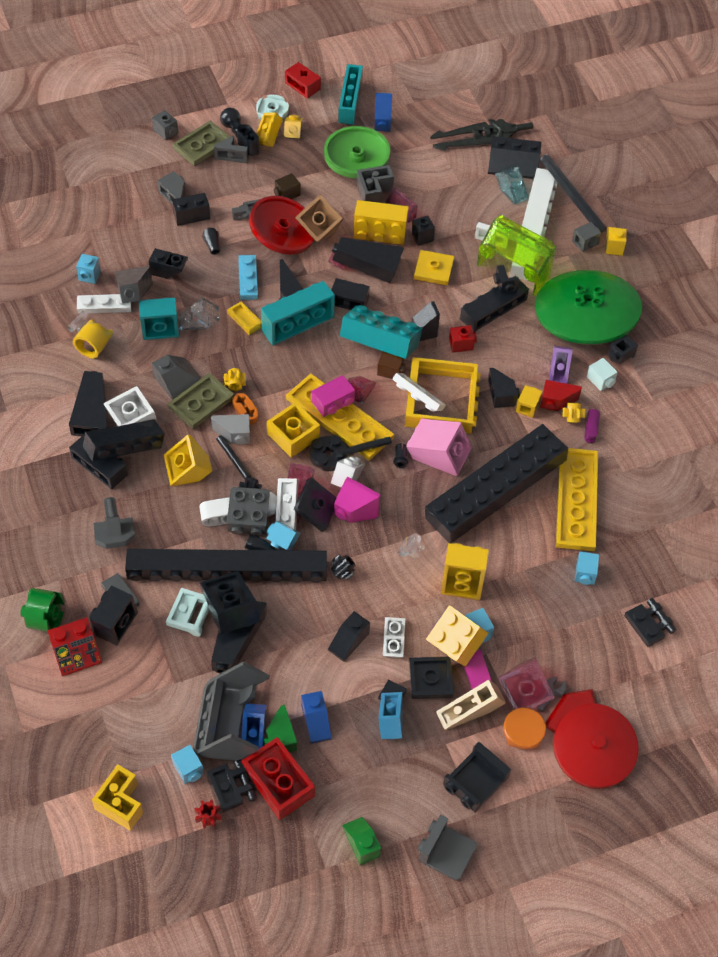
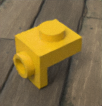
[284,115,303,138]

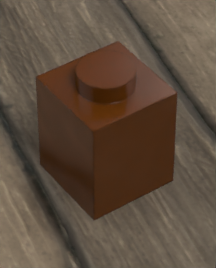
[377,351,406,379]

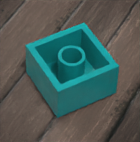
[139,298,179,340]

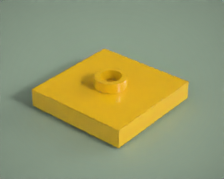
[414,250,454,286]

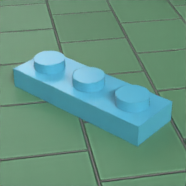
[239,255,258,300]

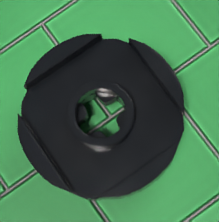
[310,435,347,471]

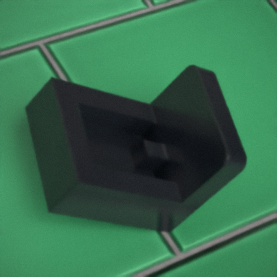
[493,265,519,293]

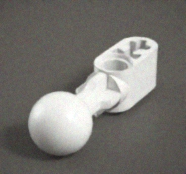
[199,492,277,527]

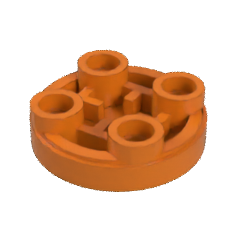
[503,708,546,750]

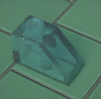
[495,166,529,204]

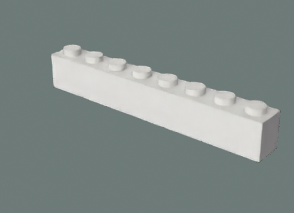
[510,168,558,281]

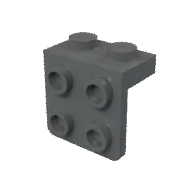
[227,487,270,536]
[418,814,477,881]

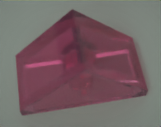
[348,376,376,404]

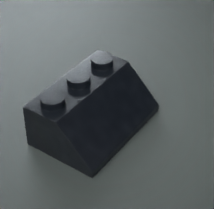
[488,136,542,179]

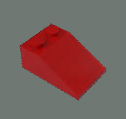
[242,737,315,821]

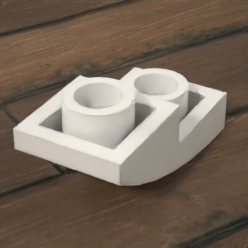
[383,617,405,658]

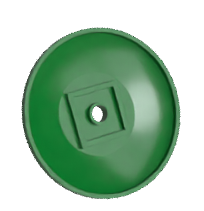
[535,270,642,344]

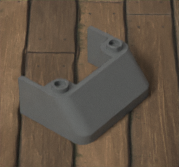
[193,661,270,761]

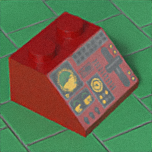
[47,617,102,676]

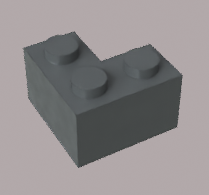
[357,165,394,203]

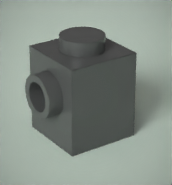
[152,110,178,140]

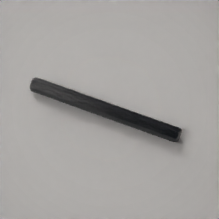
[540,154,606,233]

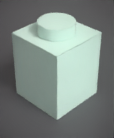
[587,358,618,391]

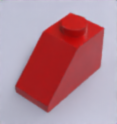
[540,380,582,411]

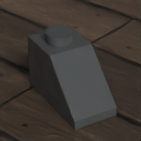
[158,171,185,204]

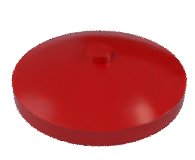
[249,196,314,255]
[553,703,639,789]

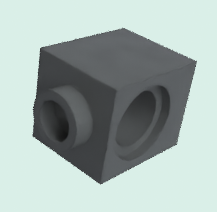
[572,222,601,252]

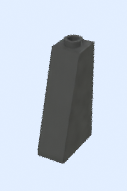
[115,266,153,304]

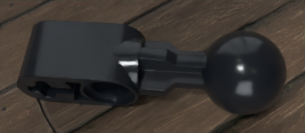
[220,107,259,156]

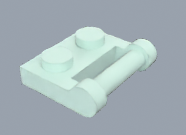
[166,588,210,637]

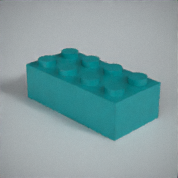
[261,280,335,346]
[339,305,422,359]

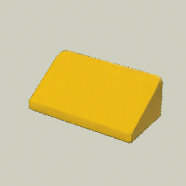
[256,112,283,147]

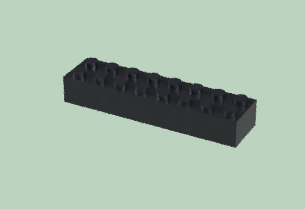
[425,424,568,543]

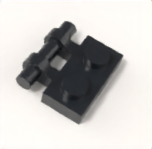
[624,598,677,647]
[207,760,257,812]

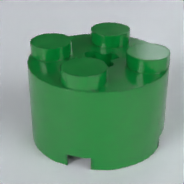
[20,588,65,632]

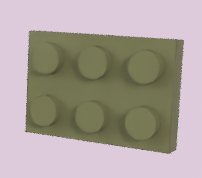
[173,120,230,166]
[168,373,234,430]

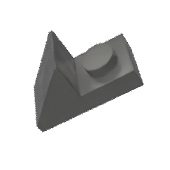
[214,136,248,163]

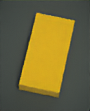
[227,301,262,335]

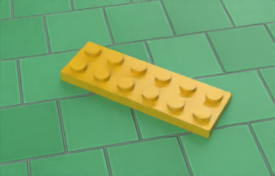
[286,373,394,461]
[556,448,598,552]

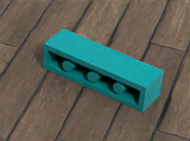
[338,64,363,125]

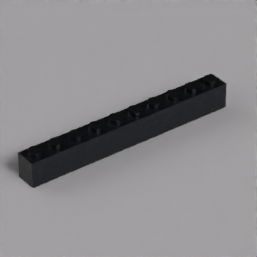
[125,549,327,583]

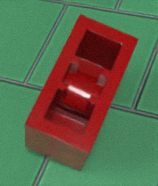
[285,62,321,99]

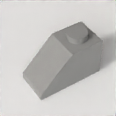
[211,414,250,445]

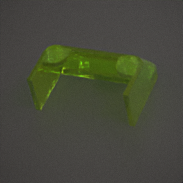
[477,215,556,296]

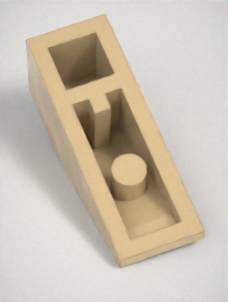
[436,680,506,730]

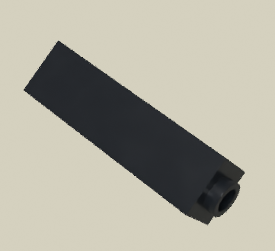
[332,237,404,283]
[69,371,108,437]
[211,601,267,674]

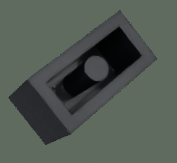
[172,193,210,226]
[331,278,370,310]

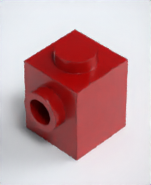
[449,325,477,353]

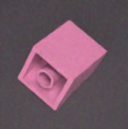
[406,419,472,476]

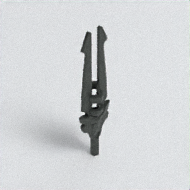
[430,119,533,150]

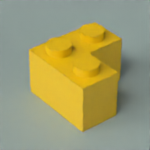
[92,764,143,831]

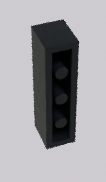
[460,276,529,332]
[83,419,165,461]

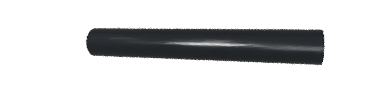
[216,435,251,480]
[336,436,392,458]

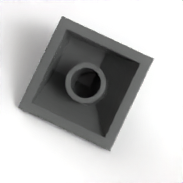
[152,355,201,400]

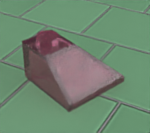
[499,657,555,710]

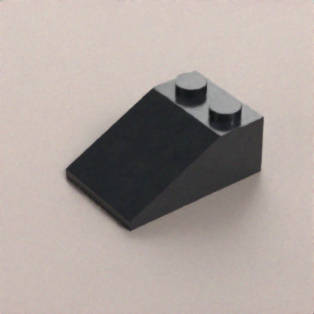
[200,571,260,634]

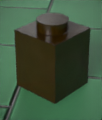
[274,173,301,199]

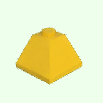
[164,434,212,486]

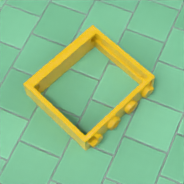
[405,357,481,434]

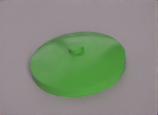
[324,126,390,178]

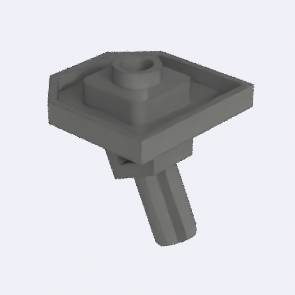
[94,497,135,549]

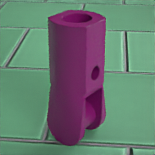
[584,409,600,443]

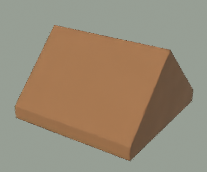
[295,194,343,243]

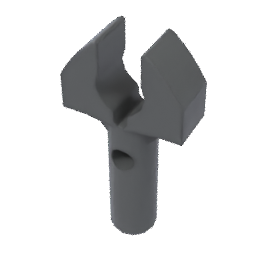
[537,677,566,712]

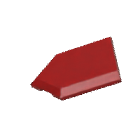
[545,689,597,733]

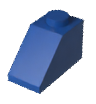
[374,93,392,132]
[301,691,331,744]
[242,704,267,749]

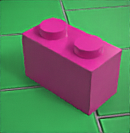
[311,375,355,417]

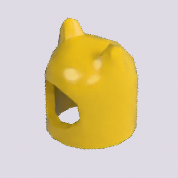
[73,319,113,359]

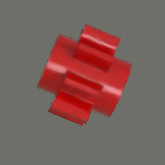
[194,799,221,829]

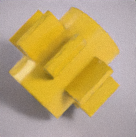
[224,368,246,391]
[562,403,586,422]

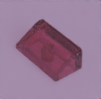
[385,187,417,223]

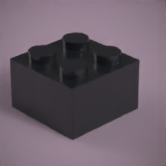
[90,585,138,646]

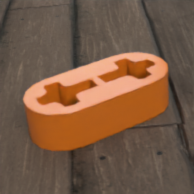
[232,393,258,425]

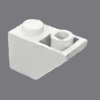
[331,456,365,487]

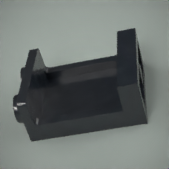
[443,742,511,813]

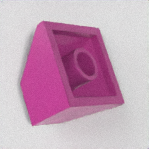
[334,476,381,523]

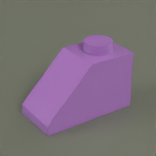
[549,345,573,383]

